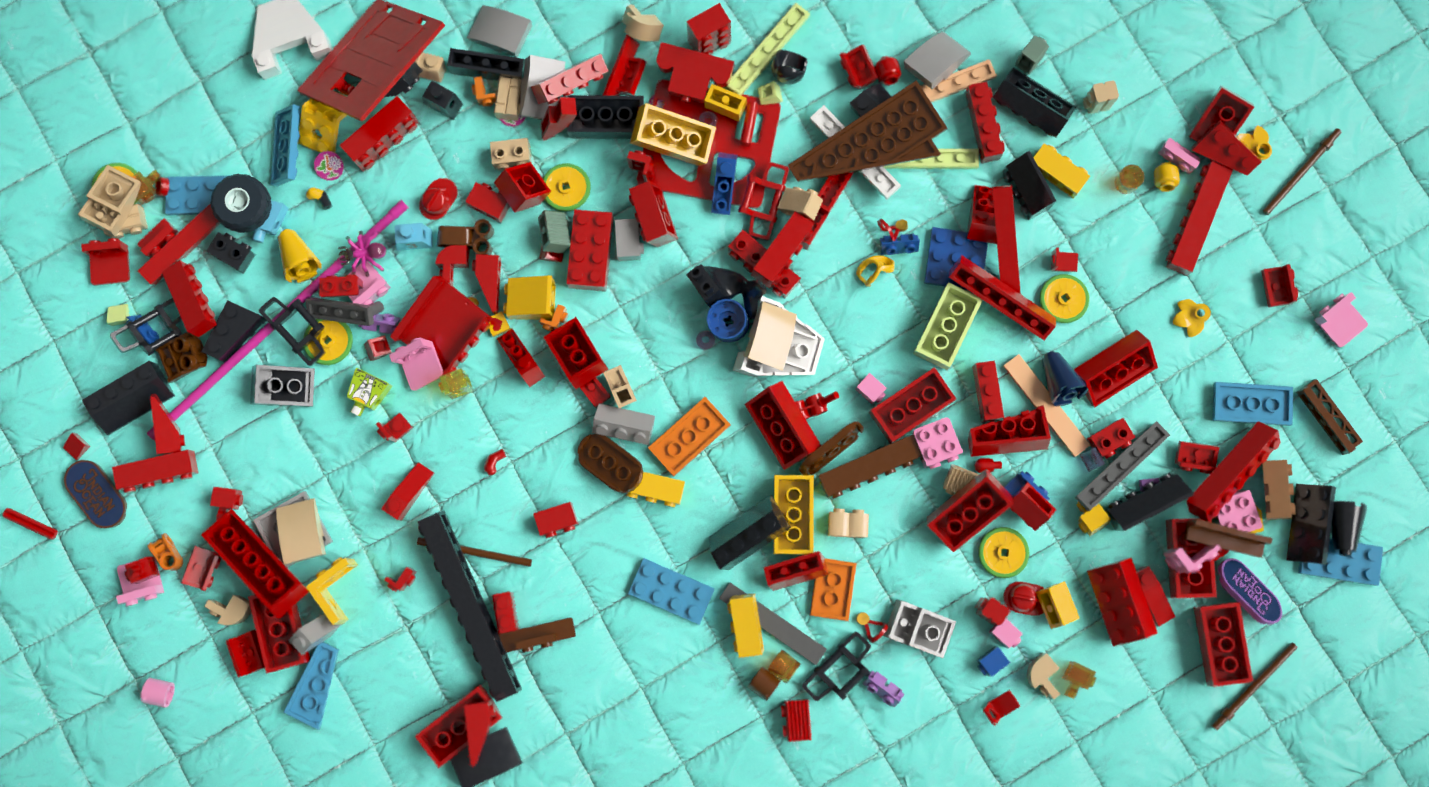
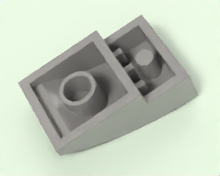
[467,5,533,58]
[904,32,971,90]
[520,55,565,120]
[883,599,956,658]

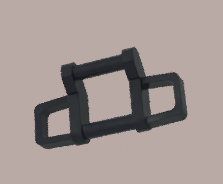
[259,297,326,366]
[110,298,182,356]
[802,631,871,701]

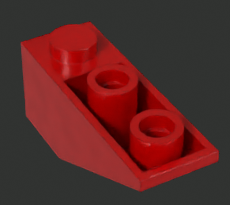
[497,328,546,387]

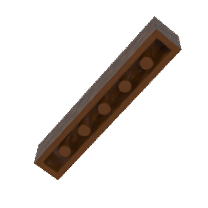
[818,434,924,499]

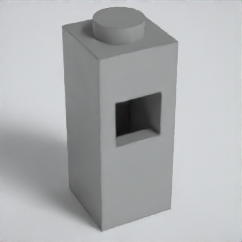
[289,613,341,655]

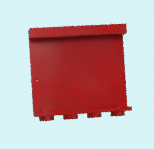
[390,276,492,379]

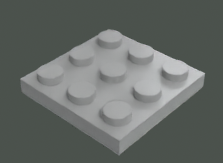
[253,491,333,568]

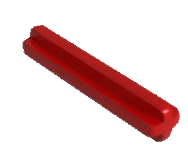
[2,508,58,540]

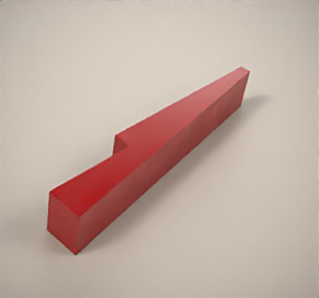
[802,172,854,250]
[138,204,220,285]

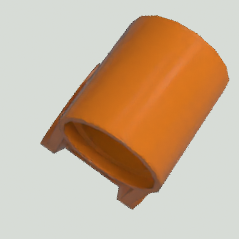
[148,533,183,571]

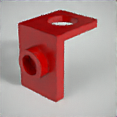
[1051,247,1078,272]
[982,690,1021,726]

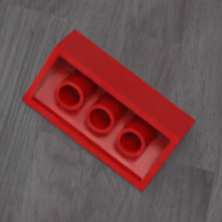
[1074,330,1158,408]
[1165,518,1217,598]
[415,685,503,768]

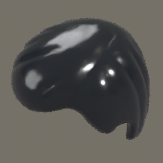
[771,49,808,85]

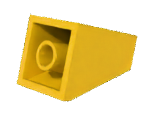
[503,275,556,320]

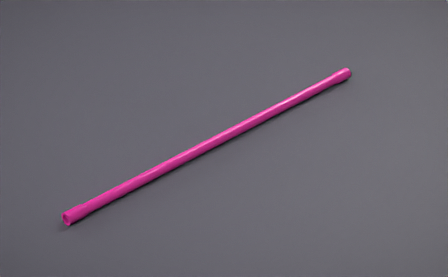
[147,200,409,441]

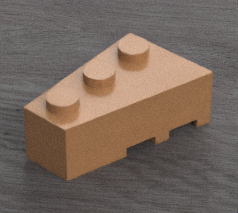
[1262,460,1296,520]

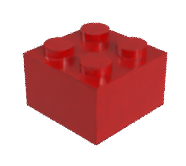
[494,162,551,213]

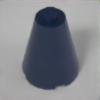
[1042,351,1088,407]

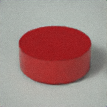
[155,177,169,197]

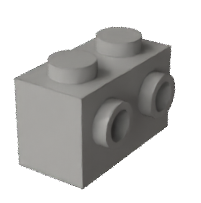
[615,219,644,261]

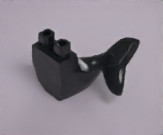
[686,264,767,320]

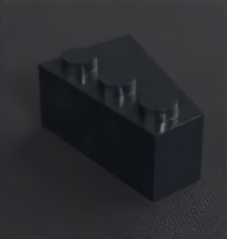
[202,300,267,362]

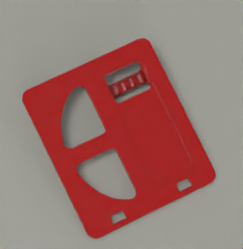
[637,80,781,209]

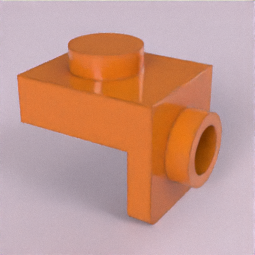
[472,77,496,106]
[539,304,568,332]

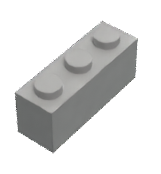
[592,404,655,445]

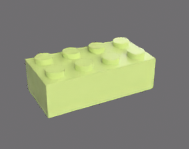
[913,282,983,370]

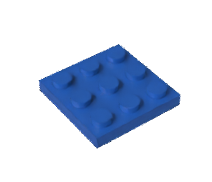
[924,227,988,290]

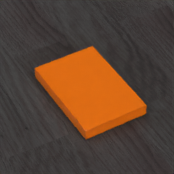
[810,558,857,621]

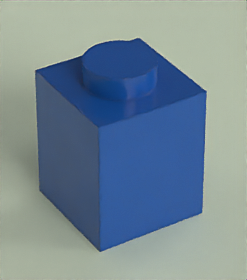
[977,646,1010,677]

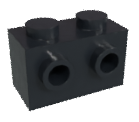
[206,232,256,274]

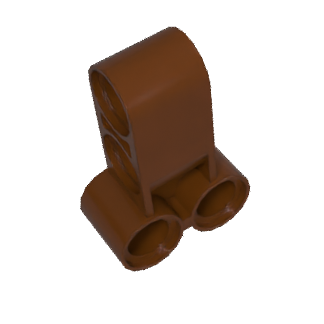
[437,219,494,255]

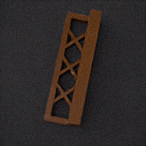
[1296,379,1363,455]
[1184,519,1273,558]

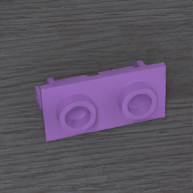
[359,314,400,334]
[862,670,904,707]

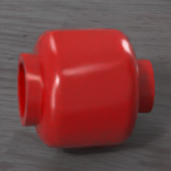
[875,56,901,85]

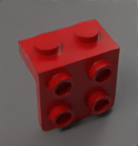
[81,238,130,285]

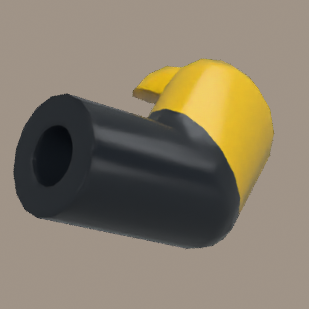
[306,187,332,210]

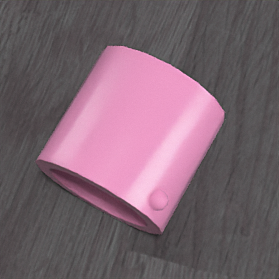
[141,678,175,708]

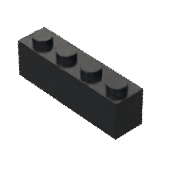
[447,48,525,81]

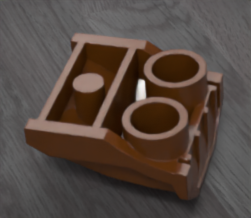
[156,332,208,383]

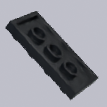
[1286,484,1336,565]

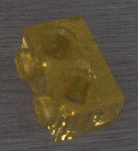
[438,369,474,399]

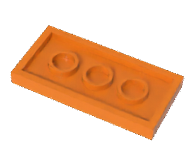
[648,397,731,476]

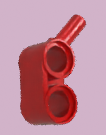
[795,391,839,420]

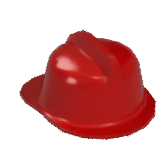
[419,178,458,220]
[1004,582,1044,616]

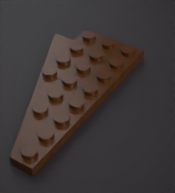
[788,80,948,182]

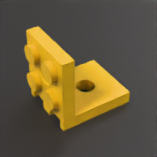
[298,90,347,153]
[306,557,358,625]

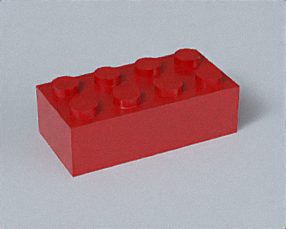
[340,96,419,171]
[567,209,614,291]
[869,367,956,444]
[744,381,821,470]
[927,468,1013,553]
[1087,558,1158,646]
[248,595,310,674]
[1194,602,1253,687]

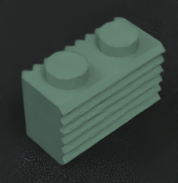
[1015,36,1049,75]
[538,210,571,254]

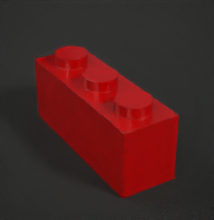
[972,360,1004,423]
[763,551,829,591]

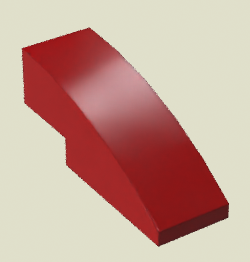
[541,97,577,140]

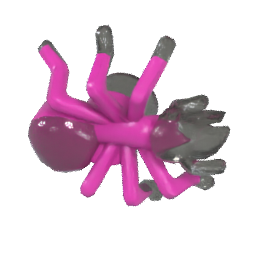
[338,231,386,277]

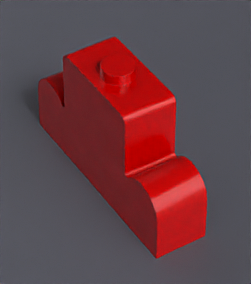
[657,42,735,103]

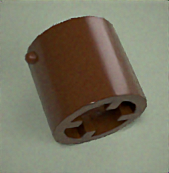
[747,666,781,701]

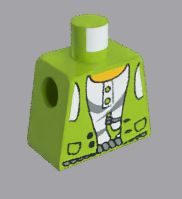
[347,368,392,417]

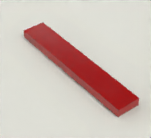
[992,185,1021,294]

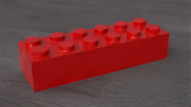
[201,508,309,619]

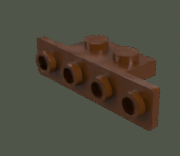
[499,618,576,653]

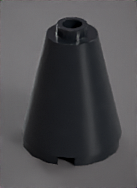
[1331,501,1367,556]

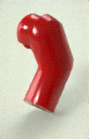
[484,449,507,476]

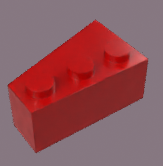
[1191,120,1262,176]

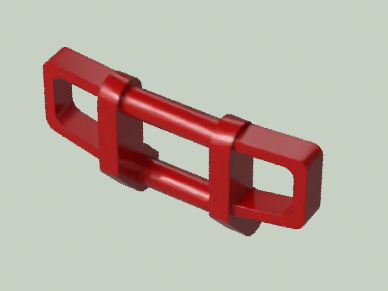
[738,162,789,240]

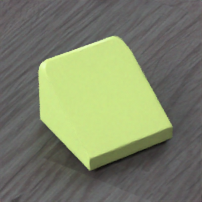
[758,81,783,105]
[107,304,130,326]

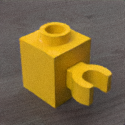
[1077,502,1111,536]

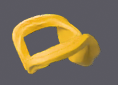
[856,256,895,287]

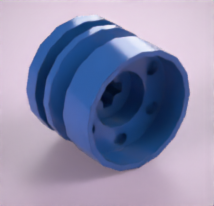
[707,299,750,343]

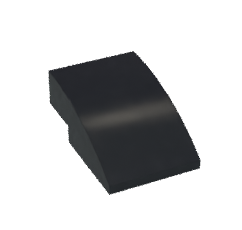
[450,727,523,787]

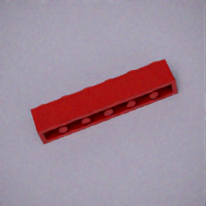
[1166,161,1233,276]
[949,255,1056,341]
[1186,421,1281,522]

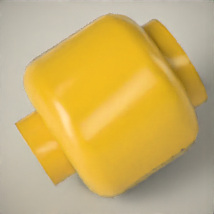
[1154,162,1180,192]

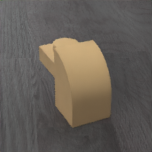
[622,5,663,41]
[604,365,637,408]
[204,595,251,625]
[1027,652,1060,699]

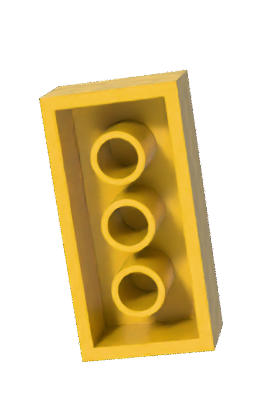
[630,103,716,166]
[774,475,814,555]

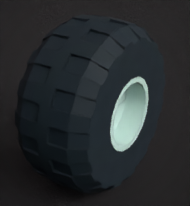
[210,174,272,233]

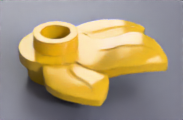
[1238,126,1272,160]
[1172,299,1211,337]

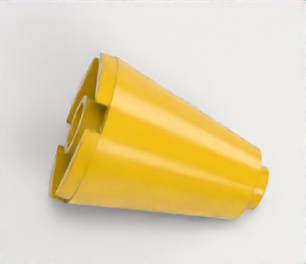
[278,229,322,283]

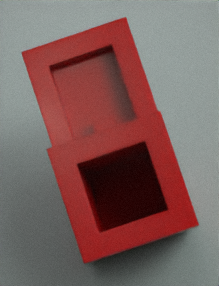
[435,245,469,286]

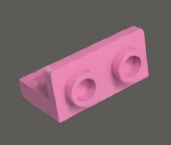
[1158,138,1200,174]

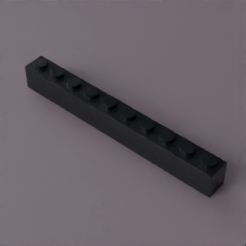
[418,511,522,702]

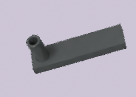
[305,297,384,326]

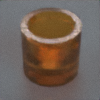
[1114,165,1145,194]
[767,650,801,684]

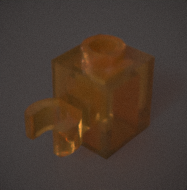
[132,170,160,205]
[1062,661,1096,699]

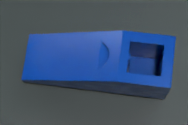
[711,152,738,215]

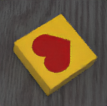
[489,311,511,337]

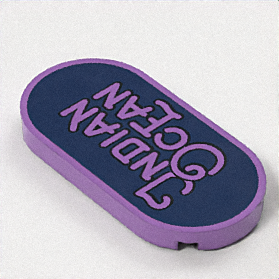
[1217,558,1282,625]

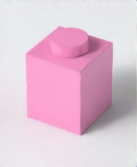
[855,373,887,404]
[989,619,1022,648]

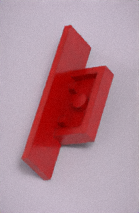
[603,35,647,96]

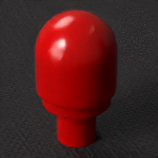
[974,458,1002,473]

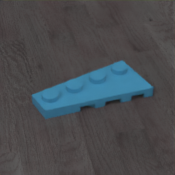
[283,641,339,730]

